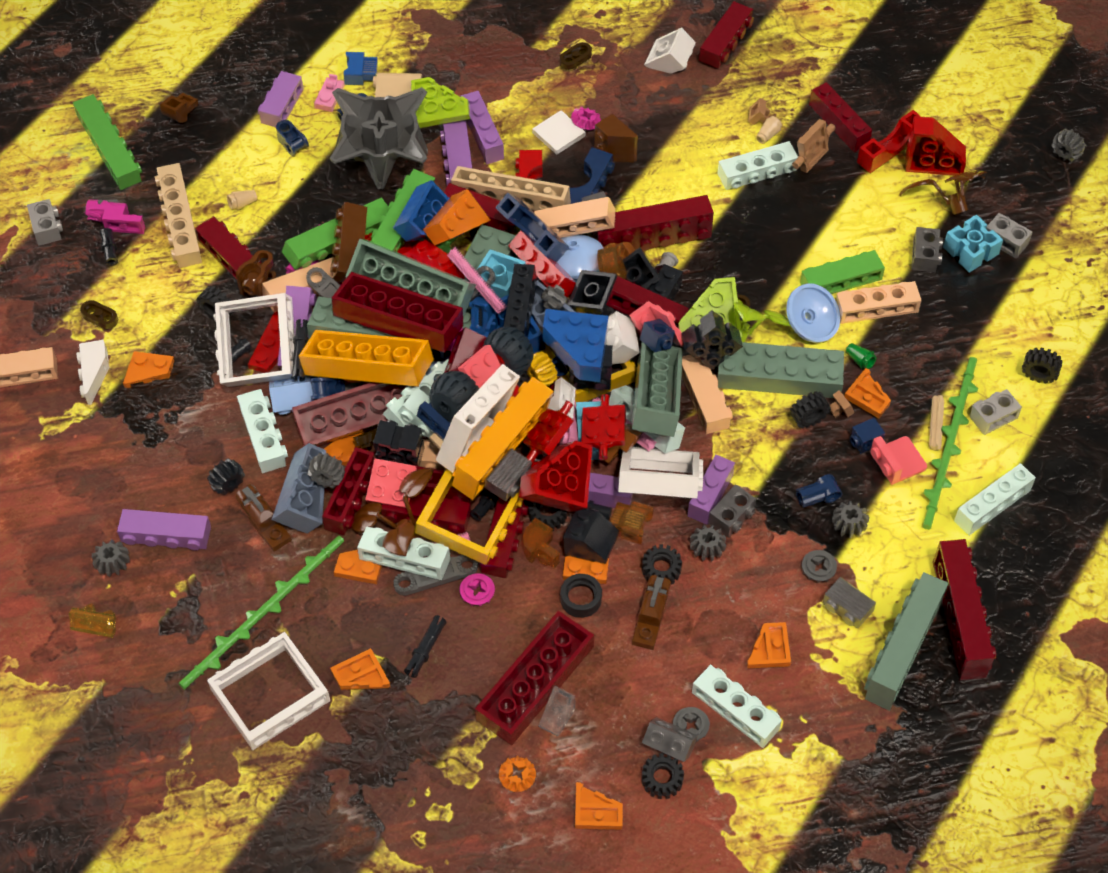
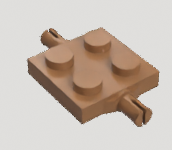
[792,119,836,173]

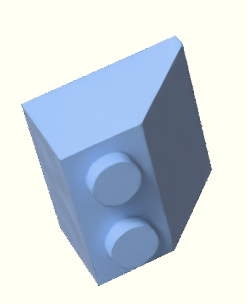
[269,375,314,414]

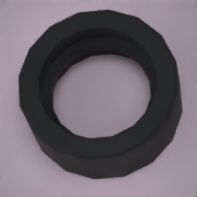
[560,573,602,618]

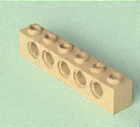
[155,163,202,268]
[451,166,571,211]

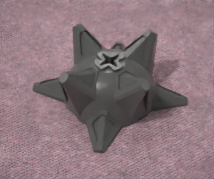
[330,87,428,189]

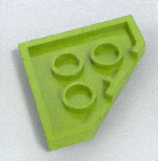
[411,77,470,128]
[678,277,742,340]

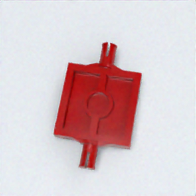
[582,394,626,460]
[523,400,574,463]

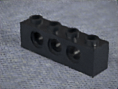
[504,264,537,338]

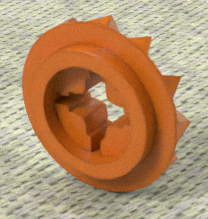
[499,755,536,792]

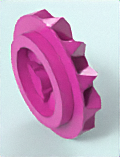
[571,107,601,130]
[460,574,495,607]

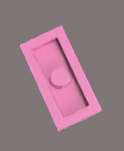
[314,74,345,112]

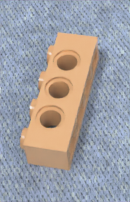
[836,281,921,324]

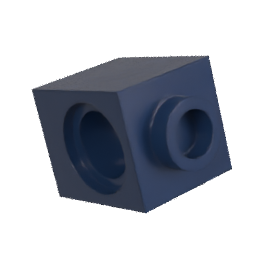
[640,319,675,353]
[850,418,885,454]

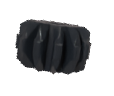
[207,458,245,495]

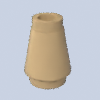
[756,116,782,144]
[227,190,257,210]

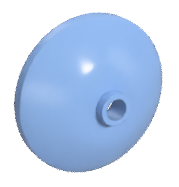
[557,235,605,279]
[786,284,840,343]

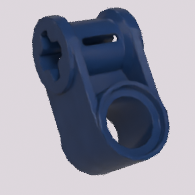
[276,120,309,156]
[310,378,345,399]

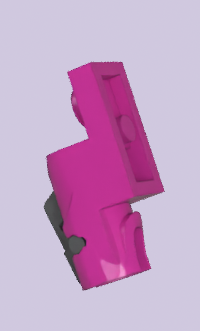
[86,199,145,234]

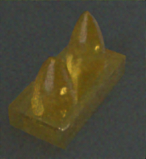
[69,603,116,638]

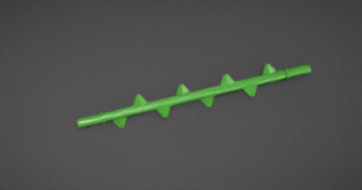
[923,357,978,530]
[179,535,344,690]

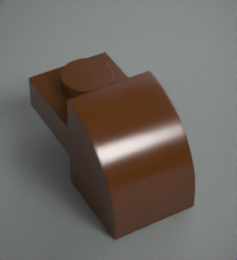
[160,93,198,123]

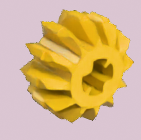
[527,351,557,386]

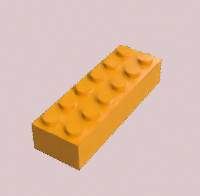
[299,330,434,387]
[452,377,554,500]

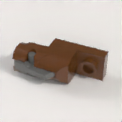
[236,484,292,552]
[632,575,671,650]

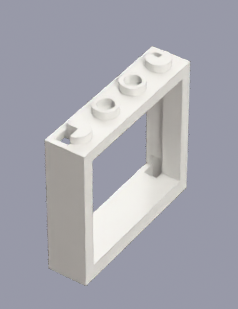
[213,293,295,387]
[436,364,520,473]
[618,447,703,498]
[207,632,330,750]

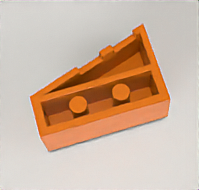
[423,189,490,245]

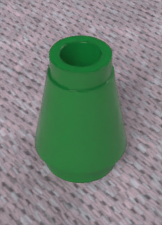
[846,343,877,369]

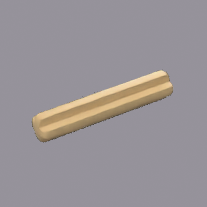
[929,395,944,451]

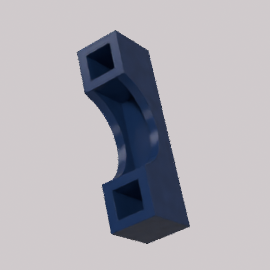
[570,147,615,204]
[495,193,569,262]

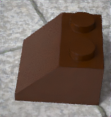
[594,114,638,163]

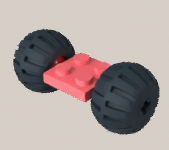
[429,327,534,423]

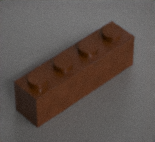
[330,202,368,282]

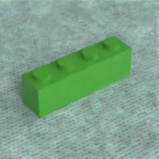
[800,250,885,294]

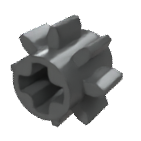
[541,284,567,310]

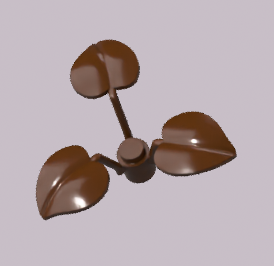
[899,170,987,215]
[352,468,434,556]

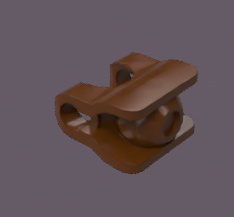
[236,250,277,297]

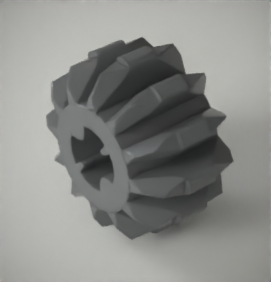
[1051,128,1086,162]
[307,453,345,488]
[832,500,869,539]
[690,524,726,561]
[92,539,130,577]

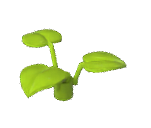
[734,298,791,342]

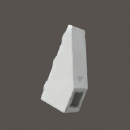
[77,340,109,405]

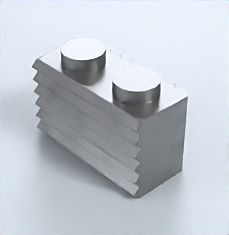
[484,449,532,501]
[823,577,876,628]

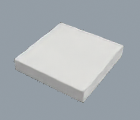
[532,111,585,155]

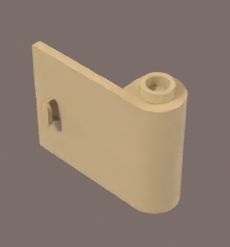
[373,73,422,97]

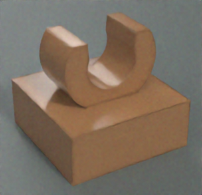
[748,98,770,125]
[830,390,854,418]

